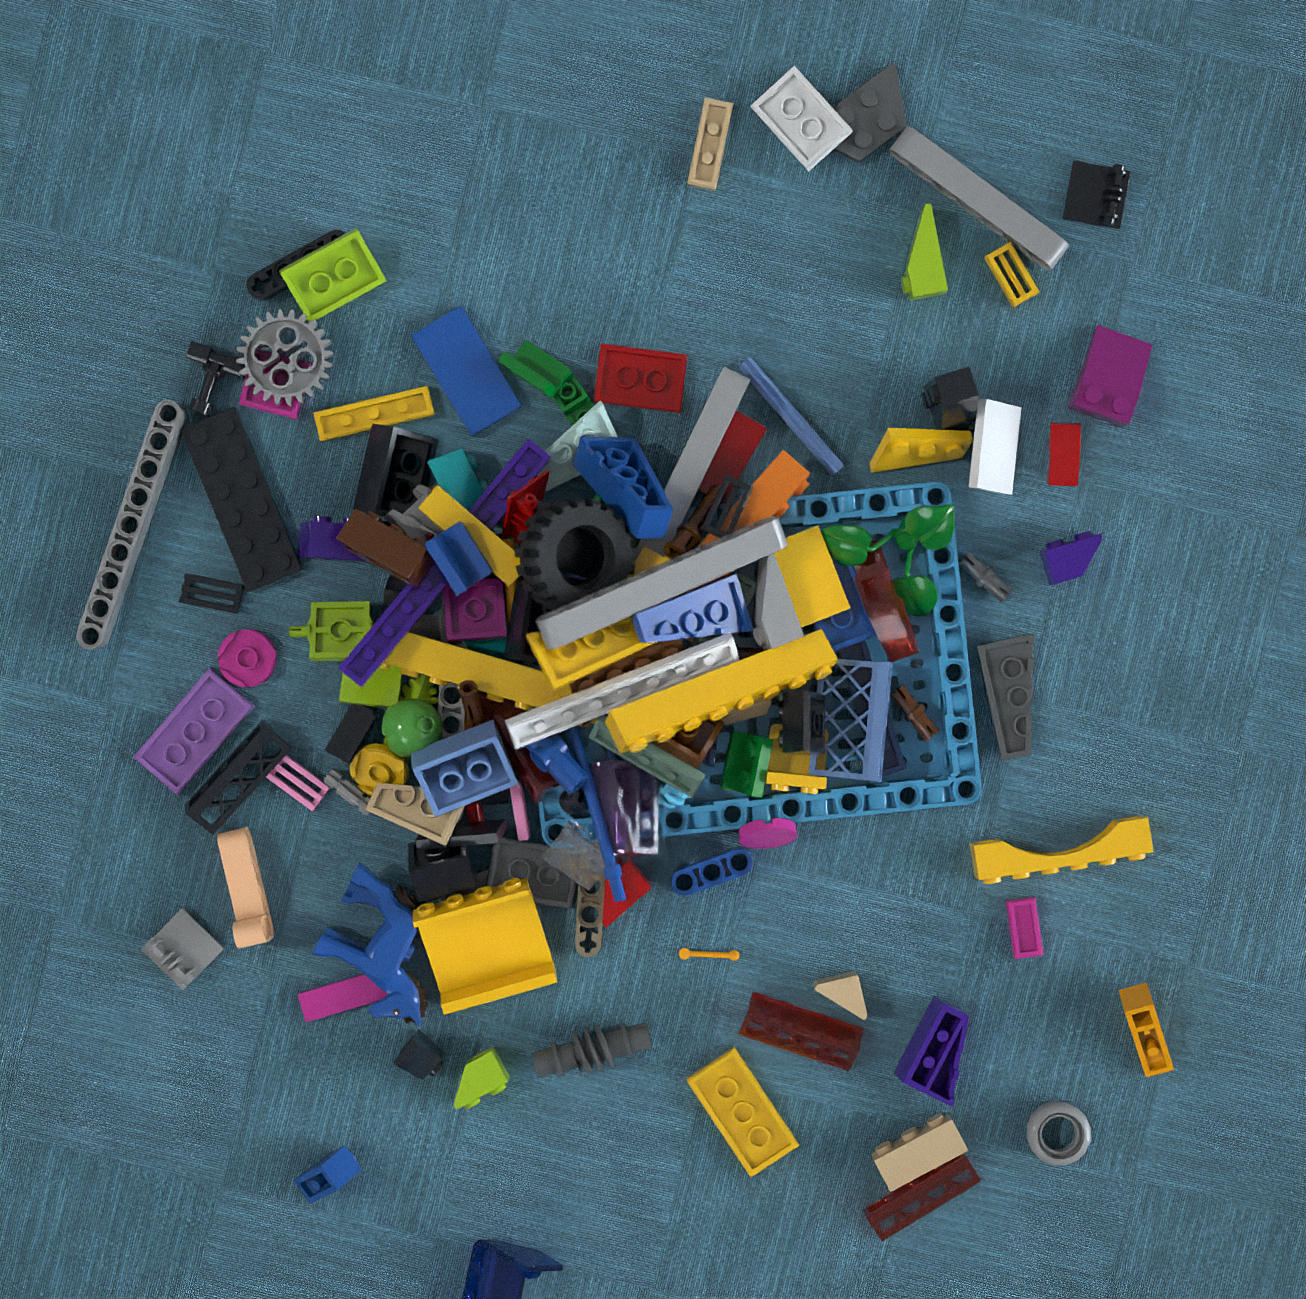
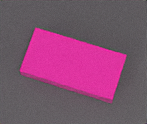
[1005,896,1044,959]

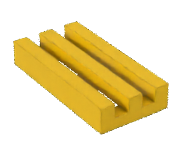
[984,241,1040,308]

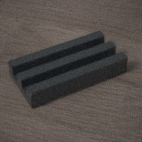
[701,475,753,538]
[179,573,244,614]

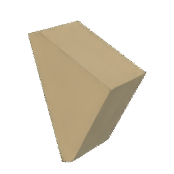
[812,971,868,1021]

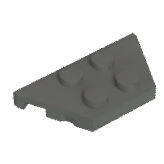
[833,63,907,163]

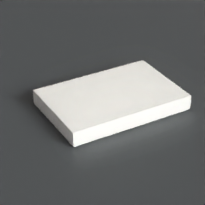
[750,66,853,172]
[969,399,1021,495]

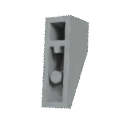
[753,553,804,649]

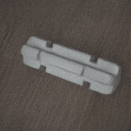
[324,769,371,815]

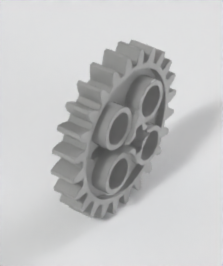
[236,309,334,406]

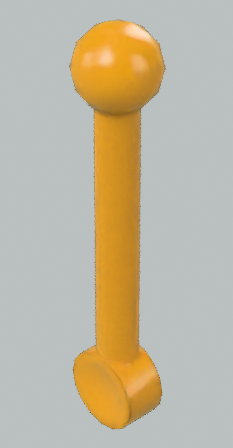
[679,947,740,961]

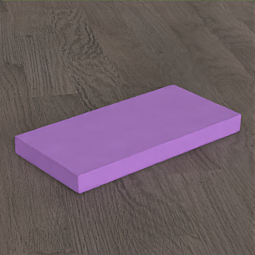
[133,668,255,795]

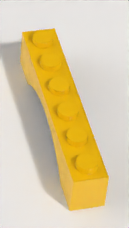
[969,815,1154,884]

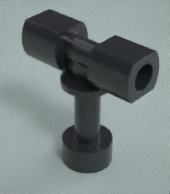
[186,341,246,417]

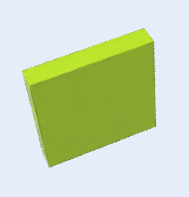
[339,665,403,708]

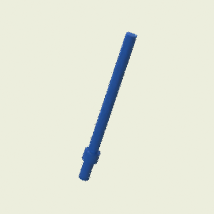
[567,726,626,902]

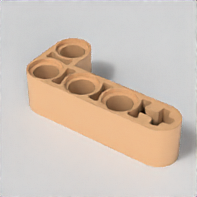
[217,827,274,949]

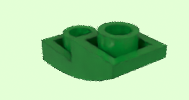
[553,373,594,426]

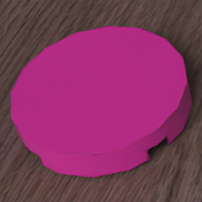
[218,629,277,687]
[738,818,798,849]

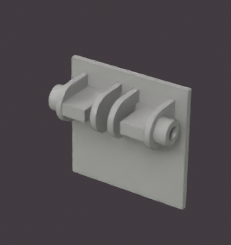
[142,908,224,990]

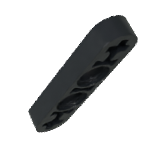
[247,230,346,301]

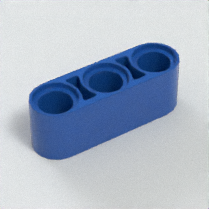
[671,846,753,896]

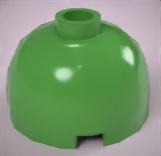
[382,698,443,758]

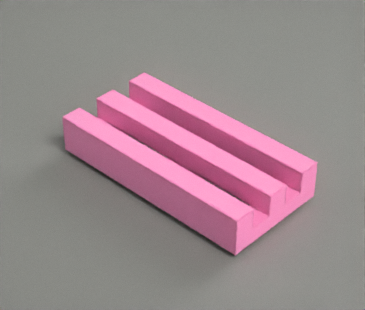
[266,754,330,811]
[510,779,531,841]

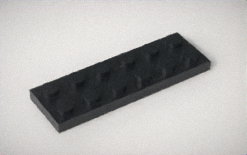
[180,407,303,592]

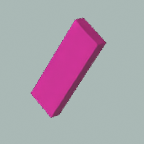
[298,974,387,1022]

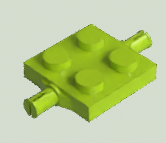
[289,601,374,662]

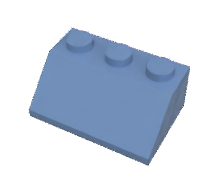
[411,720,518,817]

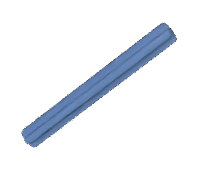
[739,358,843,475]

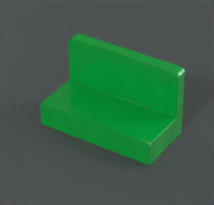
[498,340,571,399]

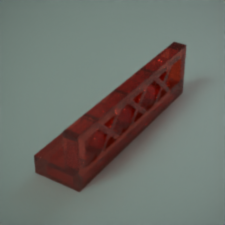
[480,692,560,804]
[738,992,863,1071]
[863,1153,981,1241]

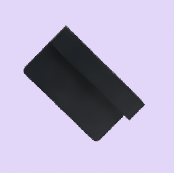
[325,704,380,766]

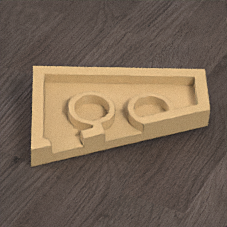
[365,783,465,846]

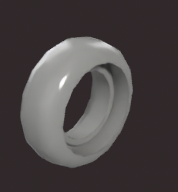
[1026,1101,1091,1166]

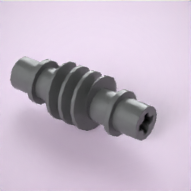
[532,1022,653,1078]

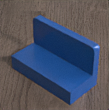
[424,521,493,595]

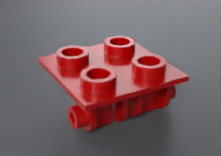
[501,470,550,544]

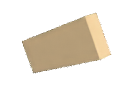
[687,98,733,192]

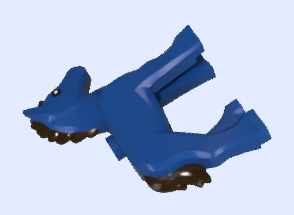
[312,863,428,1026]

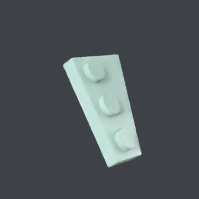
[538,400,618,491]

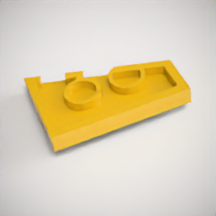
[869,428,973,473]

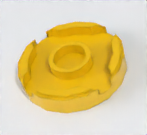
[350,743,409,796]

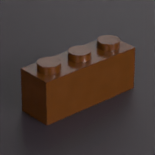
[336,509,435,589]

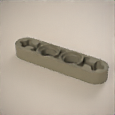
[575,843,605,957]

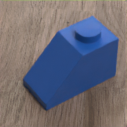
[293,1146,361,1204]

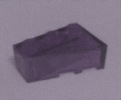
[590,760,658,857]

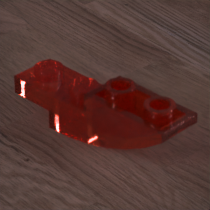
[854,540,920,662]

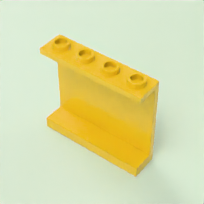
[413,878,557,1015]

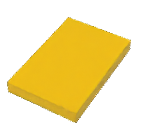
[774,526,850,628]

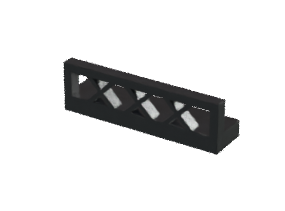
[184,719,292,835]

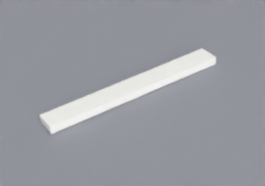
[505,633,740,749]

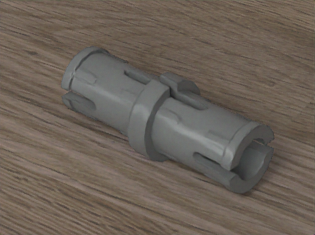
[958,551,1013,603]

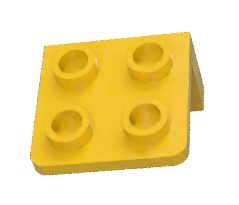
[765,724,829,794]

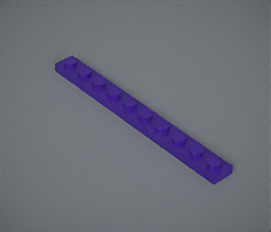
[338,439,551,688]

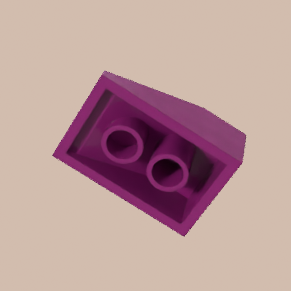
[1067,325,1152,428]

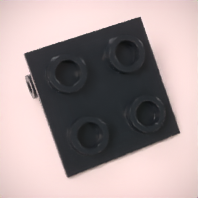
[1062,161,1131,229]

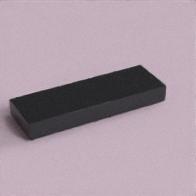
[415,819,508,850]

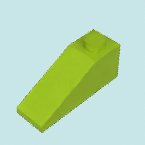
[901,203,948,301]

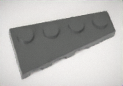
[975,633,1034,761]

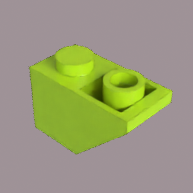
[454,1046,510,1110]

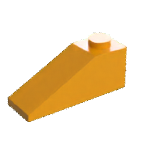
[1118,982,1174,1077]

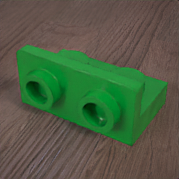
[720,731,774,798]

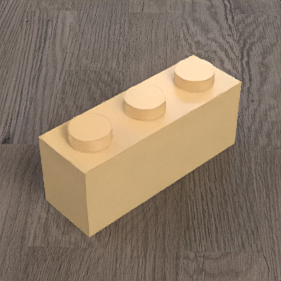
[871,1113,968,1192]

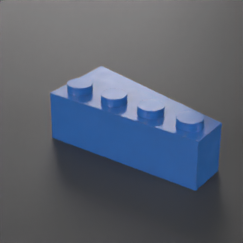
[573,437,673,539]

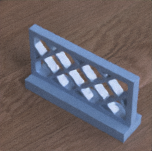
[809,659,893,782]

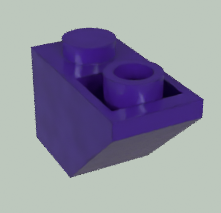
[1039,530,1103,585]

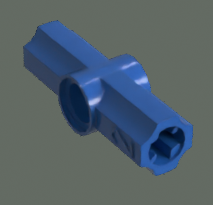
[526,734,589,795]

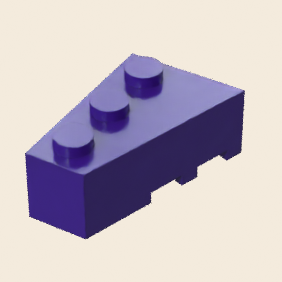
[298,516,390,562]
[894,995,969,1107]

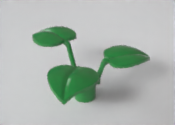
[821,504,955,616]

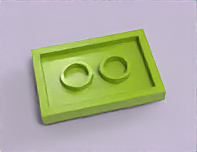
[279,228,387,323]

